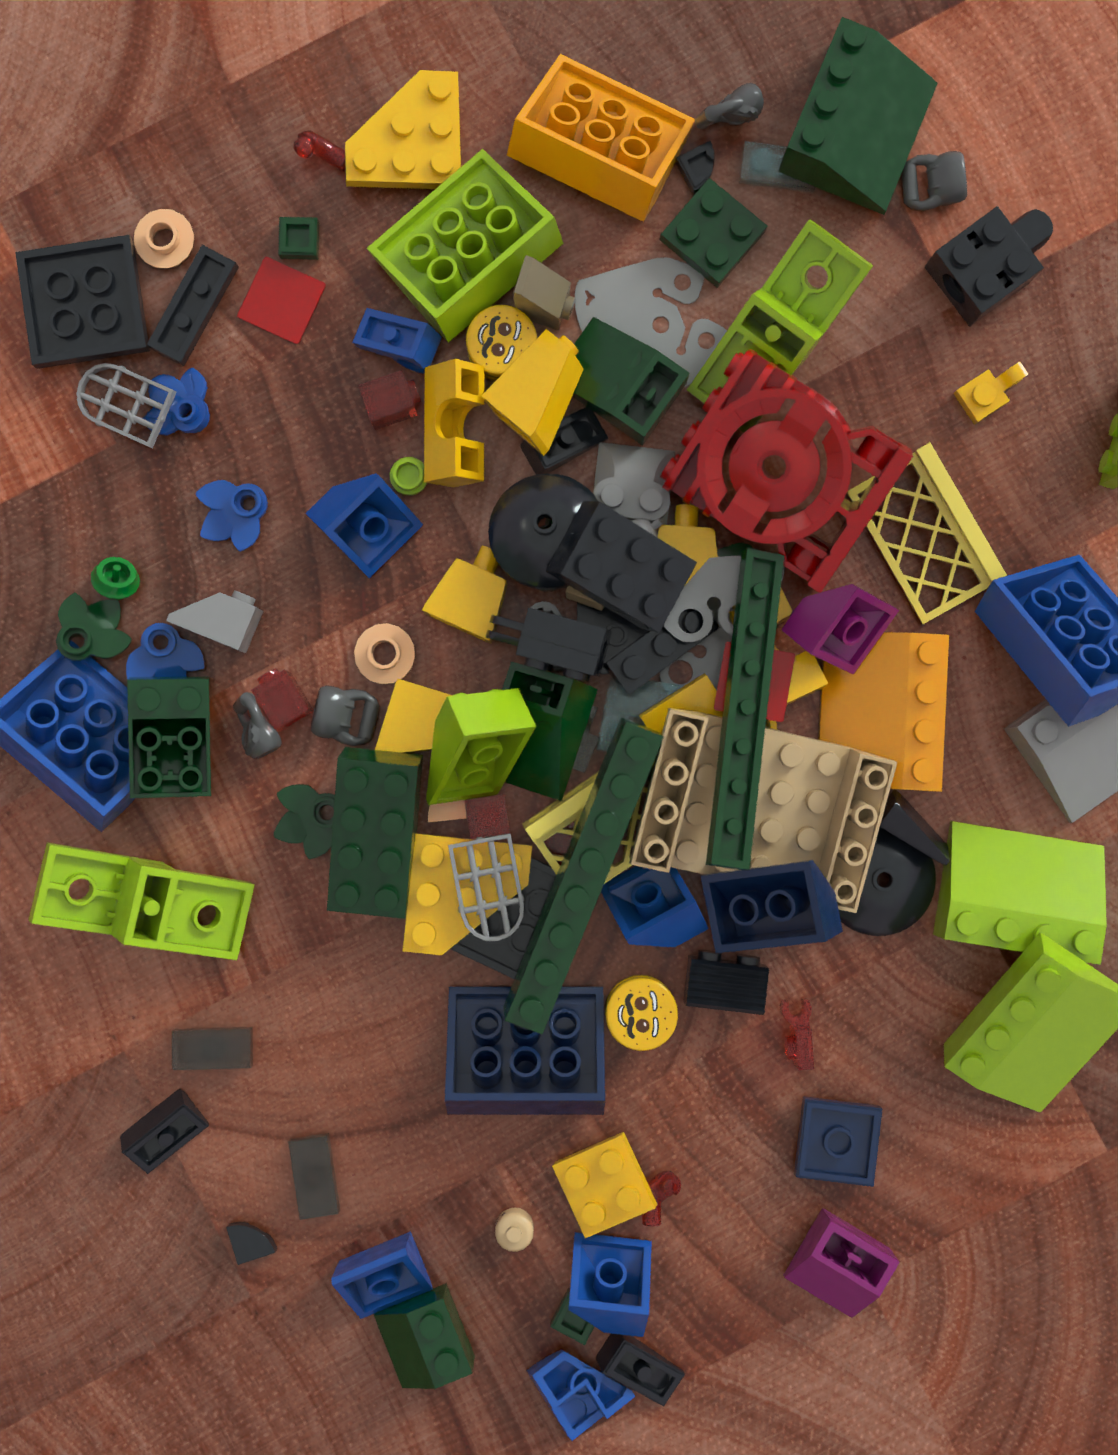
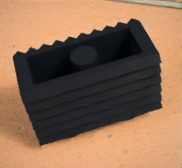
[683,950,769,1015]

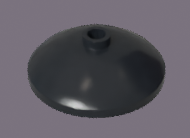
[488,473,599,590]
[839,827,936,936]

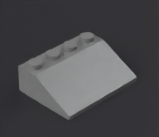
[1003,699,1118,823]

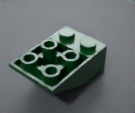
[572,317,690,446]
[502,661,598,801]
[127,676,211,798]

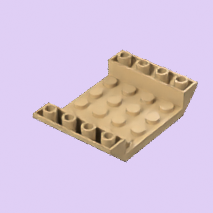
[629,708,897,913]

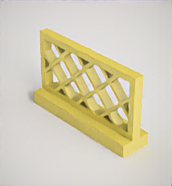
[847,443,1007,624]
[522,755,657,884]

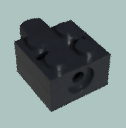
[925,206,1053,327]
[485,607,612,682]

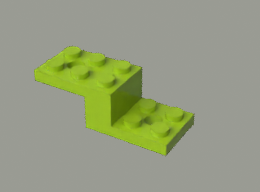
[687,219,873,433]
[28,843,255,960]

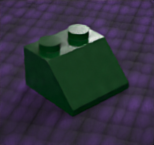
[374,1283,475,1389]

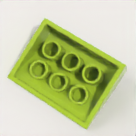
[367,149,564,343]
[933,821,1107,965]
[944,932,1118,1113]

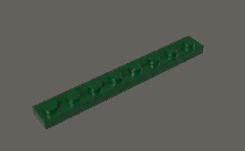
[706,548,784,870]

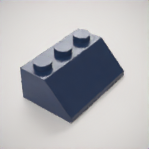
[701,860,843,953]

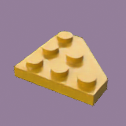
[345,70,461,189]
[403,833,532,956]

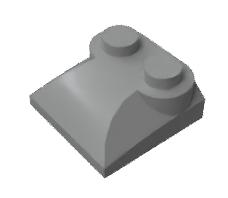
[593,442,675,525]

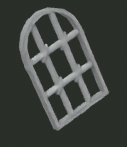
[76,363,177,449]
[448,833,525,941]

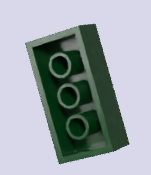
[327,747,423,919]

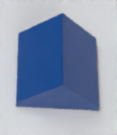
[331,1231,433,1319]

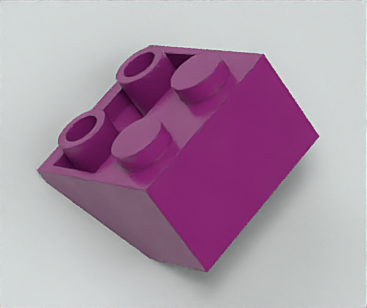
[783,1208,900,1318]

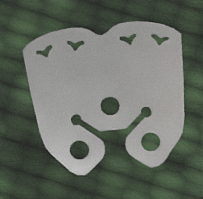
[575,257,727,387]

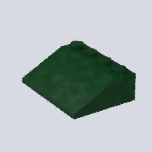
[778,17,938,215]

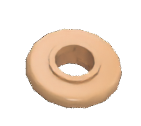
[134,209,194,269]
[354,623,415,684]

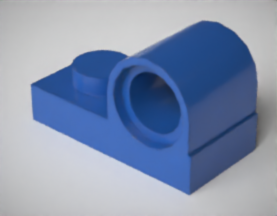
[352,308,442,374]

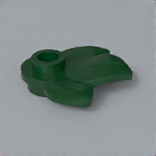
[56,592,132,661]
[274,784,335,859]

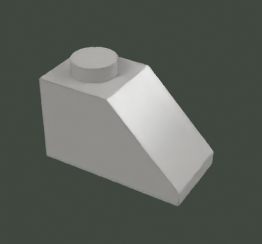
[166,590,263,653]

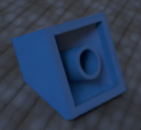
[305,473,423,578]
[601,866,709,947]
[568,1232,652,1337]

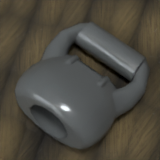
[695,83,764,130]
[901,151,967,211]
[311,686,380,746]
[233,692,282,759]

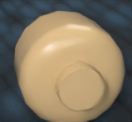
[495,1208,534,1252]

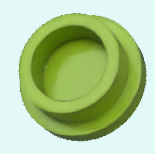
[390,457,427,496]

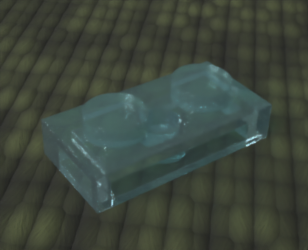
[739,141,816,193]

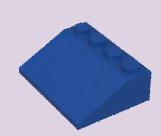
[974,554,1118,727]
[0,640,135,832]

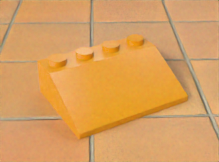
[507,54,695,222]
[818,632,949,792]

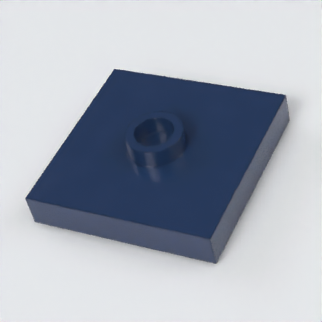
[794,1096,883,1187]

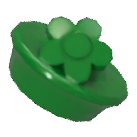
[91,557,140,600]

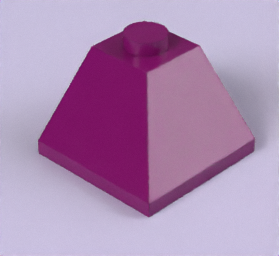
[781,584,899,674]

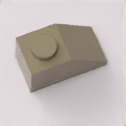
[514,255,575,330]

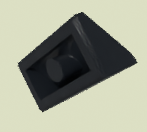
[120,1089,209,1174]

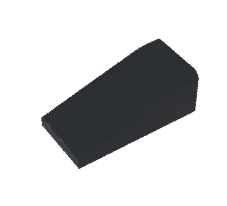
[520,407,608,475]
[880,789,950,865]
[596,1334,685,1407]

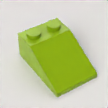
[426,688,536,805]

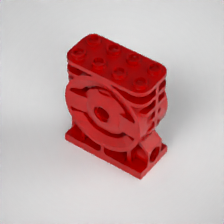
[660,349,913,593]

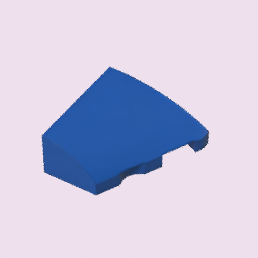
[526,1350,636,1441]

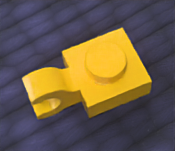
[953,362,1028,425]

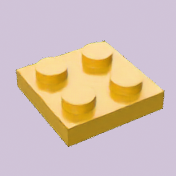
[552,1132,657,1238]

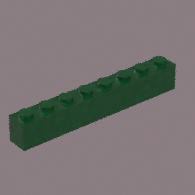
[503,717,664,1035]

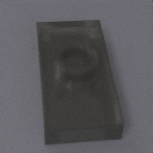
[172,1027,253,1070]
[288,1133,340,1220]

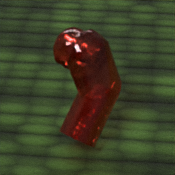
[293,130,345,172]
[642,1171,681,1226]

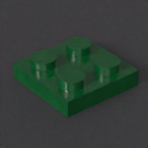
[659,178,768,288]

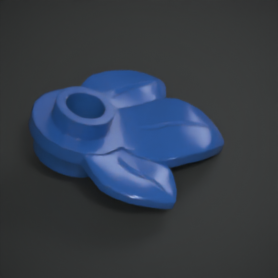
[142,367,210,436]
[196,480,268,552]
[126,623,204,679]

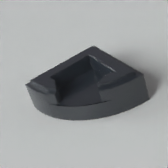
[676,141,714,196]
[226,1222,277,1265]

